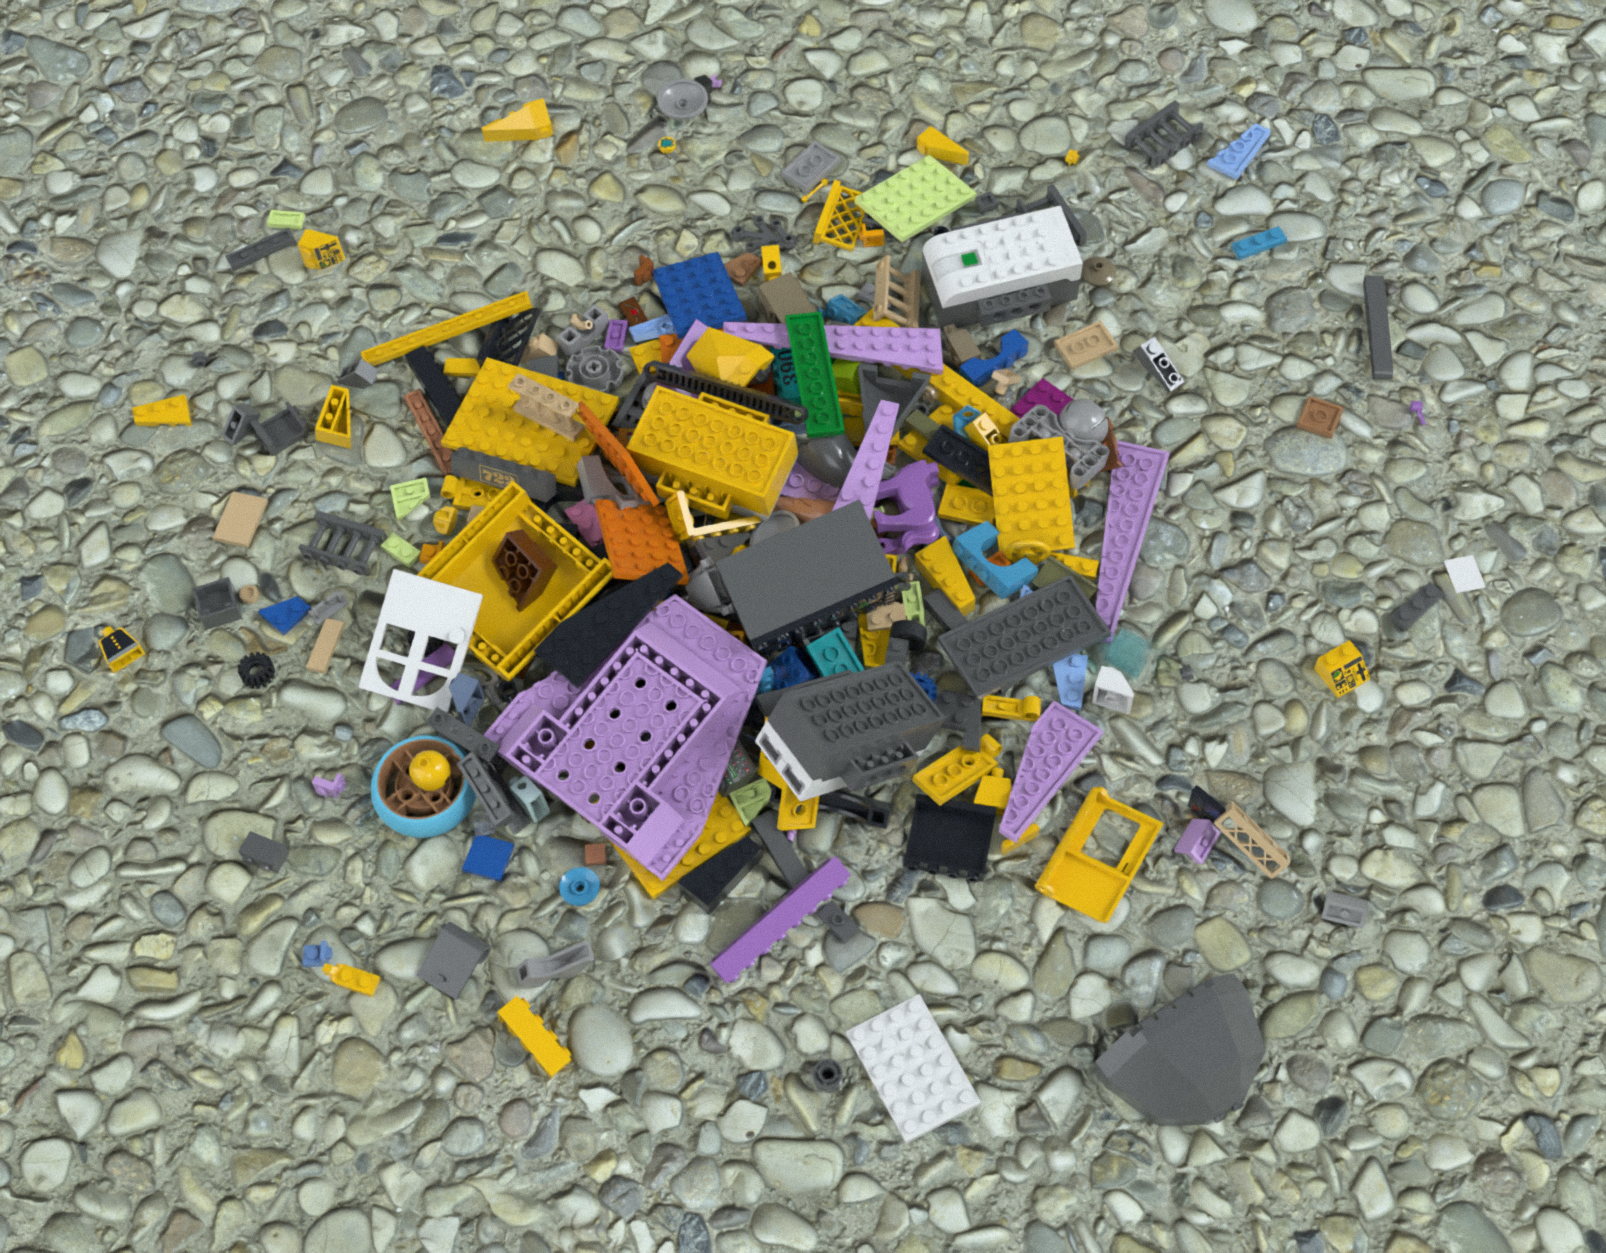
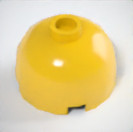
[409,750,451,791]

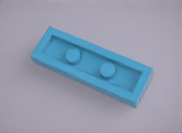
[1231,226,1287,260]

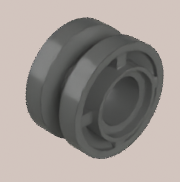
[813,1059,843,1093]

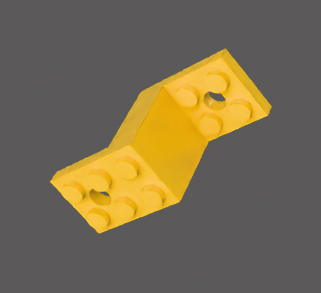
[758,717,820,830]

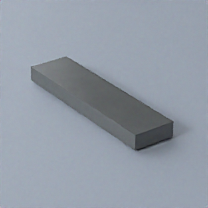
[225,228,296,271]

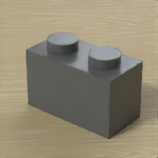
[238,831,289,873]

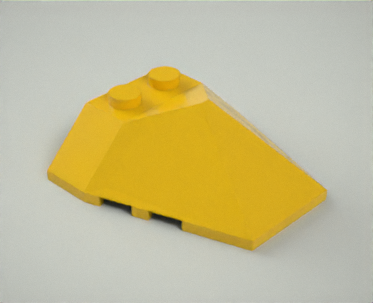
[686,327,775,387]

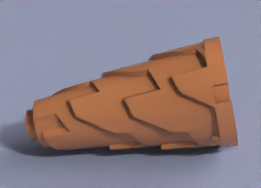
[772,496,836,525]

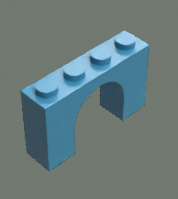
[952,521,1039,599]

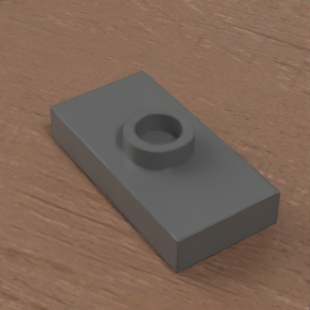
[817,900,860,944]

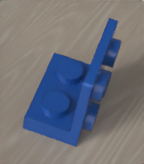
[765,646,820,690]

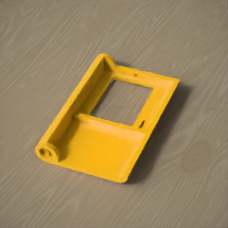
[1035,786,1164,924]

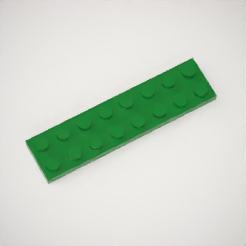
[785,312,845,438]

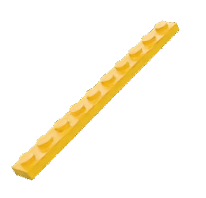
[361,291,533,366]

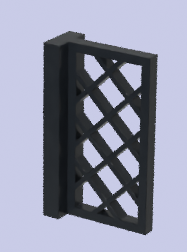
[476,308,540,367]

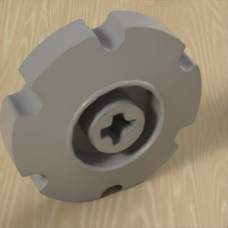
[566,346,624,394]

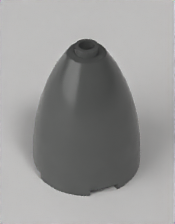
[796,433,857,489]

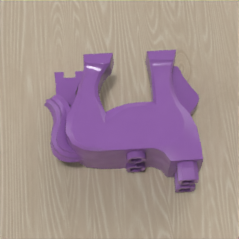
[873,459,939,555]

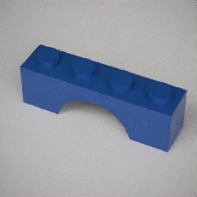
[959,329,1029,388]

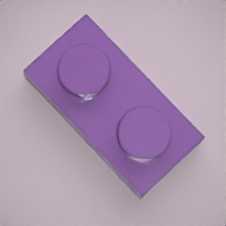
[604,319,628,354]

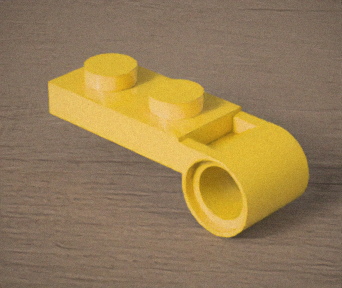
[981,695,1041,721]

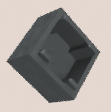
[192,577,243,630]

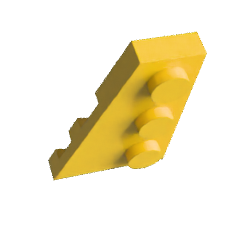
[132,394,192,426]
[858,613,891,669]

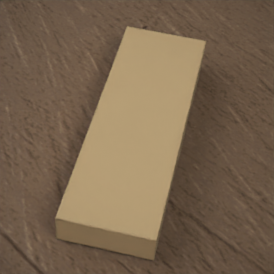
[306,618,345,674]

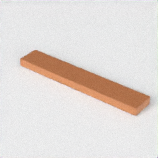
[403,388,454,476]

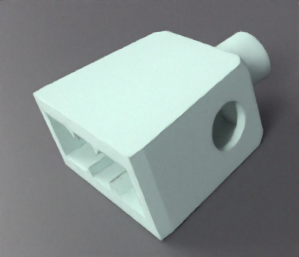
[509,776,551,823]

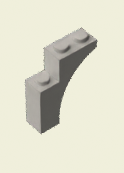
[577,455,623,505]

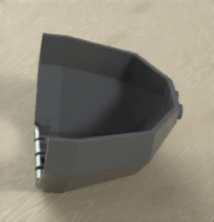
[1093,973,1266,1126]

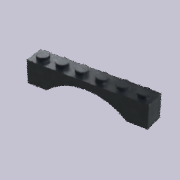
[770,784,894,829]

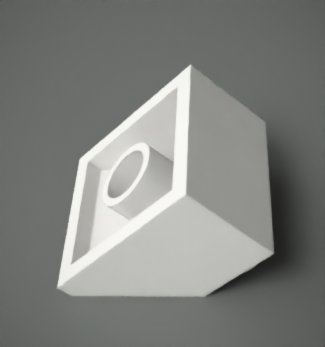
[1092,666,1134,715]

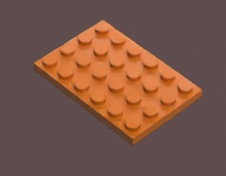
[577,401,660,507]
[594,499,689,585]

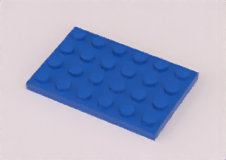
[652,252,747,340]

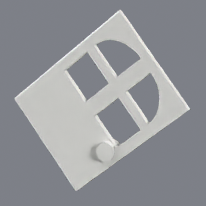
[358,569,483,713]

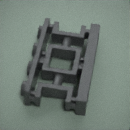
[456,752,530,834]

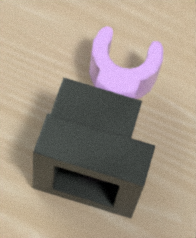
[694,74,722,96]

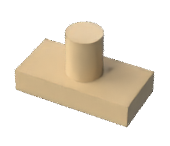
[991,369,1021,395]

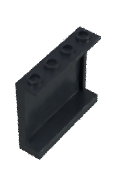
[903,793,996,882]

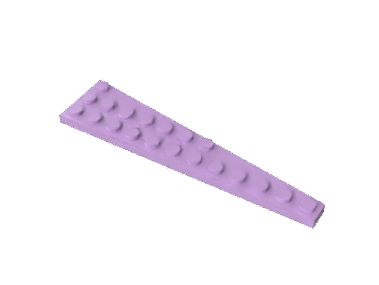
[723,322,943,375]
[832,400,899,521]
[1096,440,1170,644]

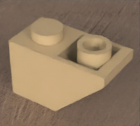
[520,333,558,363]

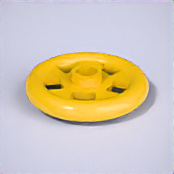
[1005,539,1051,564]

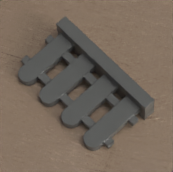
[611,370,654,430]

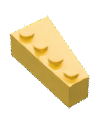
[915,535,975,616]
[497,996,571,1079]

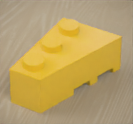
[315,385,351,449]

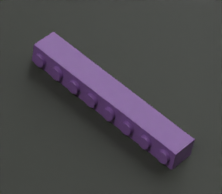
[708,856,851,983]

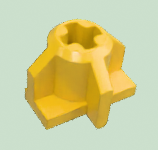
[433,506,459,536]

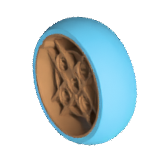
[371,735,476,838]

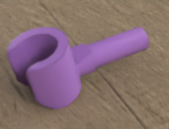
[1410,401,1426,426]

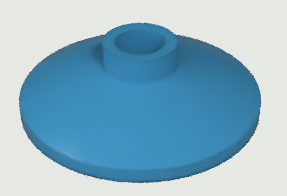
[559,867,600,906]

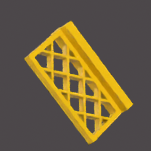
[812,180,865,252]

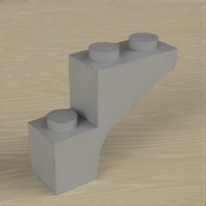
[516,941,594,987]

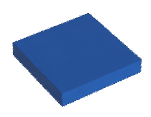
[462,833,515,882]

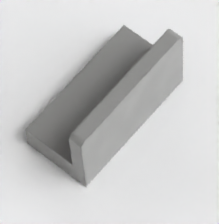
[1321,891,1368,929]

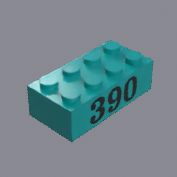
[769,346,801,404]

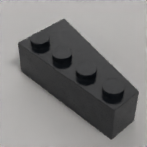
[677,836,763,915]

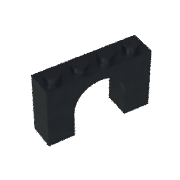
[535,479,585,541]

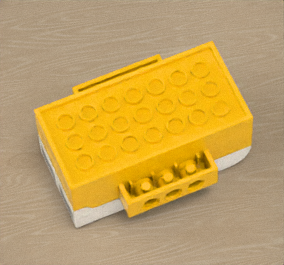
[626,385,798,522]

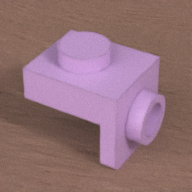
[312,773,346,798]

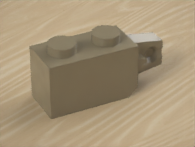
[943,323,981,368]

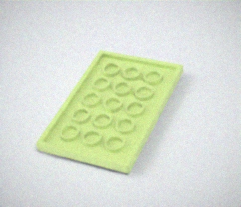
[855,155,977,242]

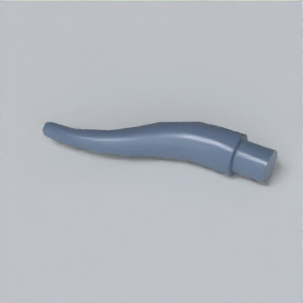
[935,512,954,545]

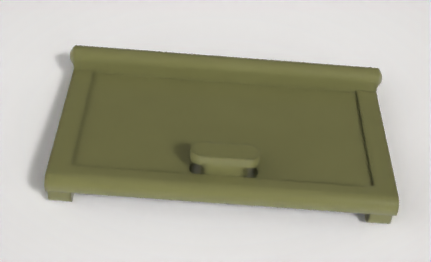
[1031,556,1098,600]

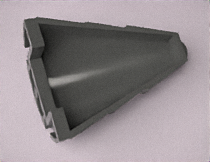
[858,363,931,439]

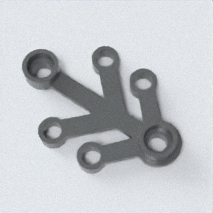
[731,216,797,253]

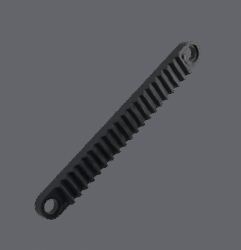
[643,360,809,425]

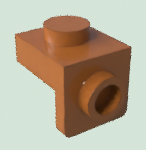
[634,255,654,287]

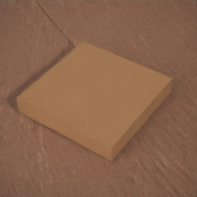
[1296,396,1344,439]

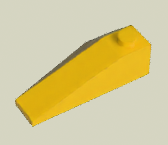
[481,98,553,142]

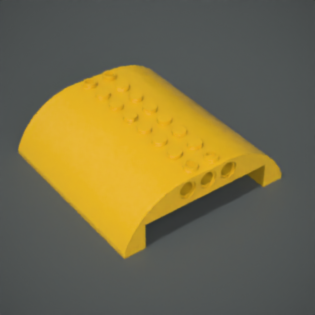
[417,481,613,681]

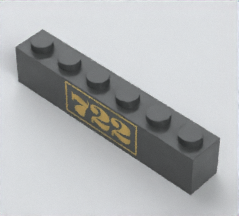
[451,447,556,502]

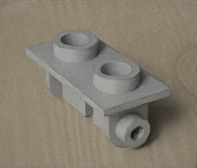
[307,590,349,625]

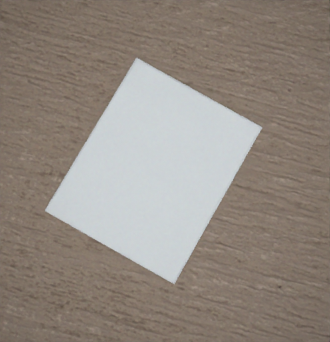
[1444,555,1486,593]

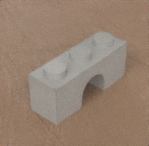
[557,304,609,358]

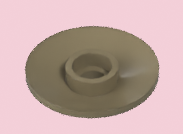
[1081,257,1116,286]

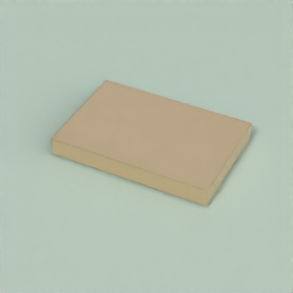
[1054,321,1119,370]
[212,492,268,548]

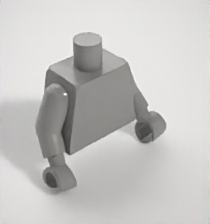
[682,556,734,616]

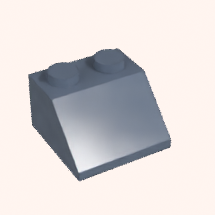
[449,672,485,727]

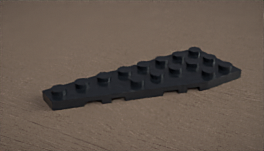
[534,562,683,689]

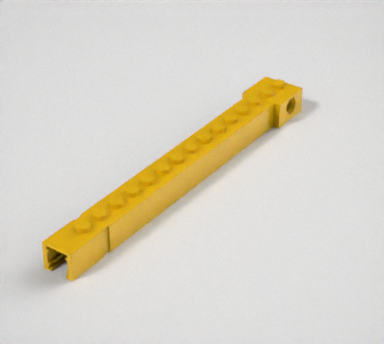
[853,308,1090,499]

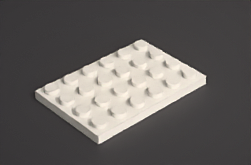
[846,994,981,1144]

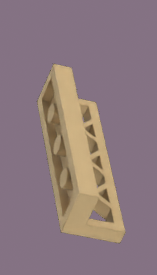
[1214,801,1290,879]

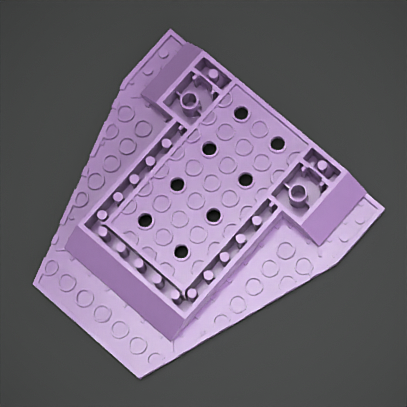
[484,594,767,881]

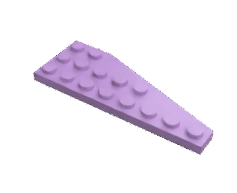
[999,701,1104,843]

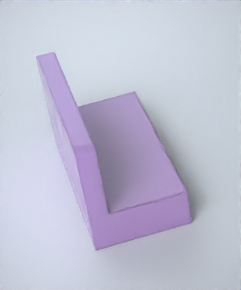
[1174,819,1221,864]

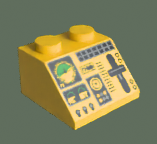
[297,229,345,270]
[1314,640,1370,698]

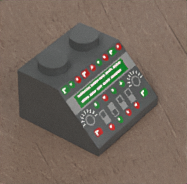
[718,739,757,798]

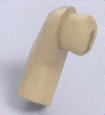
[570,314,593,331]
[898,557,914,583]

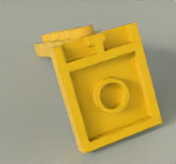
[665,491,761,544]

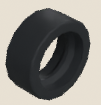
[889,620,927,651]

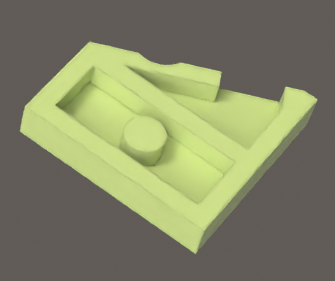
[390,478,431,520]
[729,778,772,827]

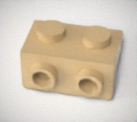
[867,602,906,632]

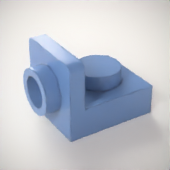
[302,940,333,968]

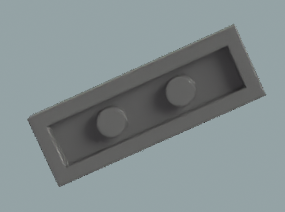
[1390,582,1444,632]

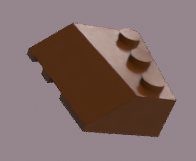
[491,529,558,612]

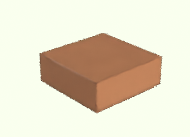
[585,843,607,866]

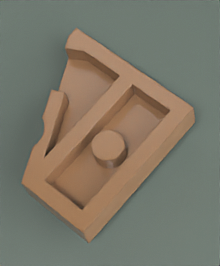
[724,252,763,287]

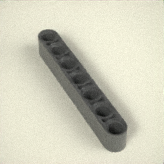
[1363,275,1393,380]
[922,588,1017,694]

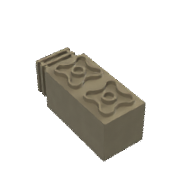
[757,272,824,324]

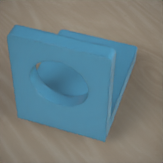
[952,405,981,441]

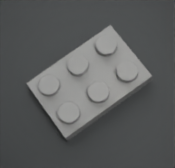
[781,141,841,193]

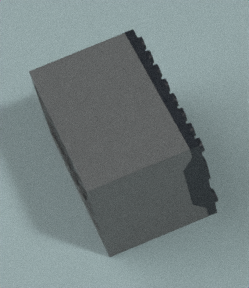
[716,499,898,659]

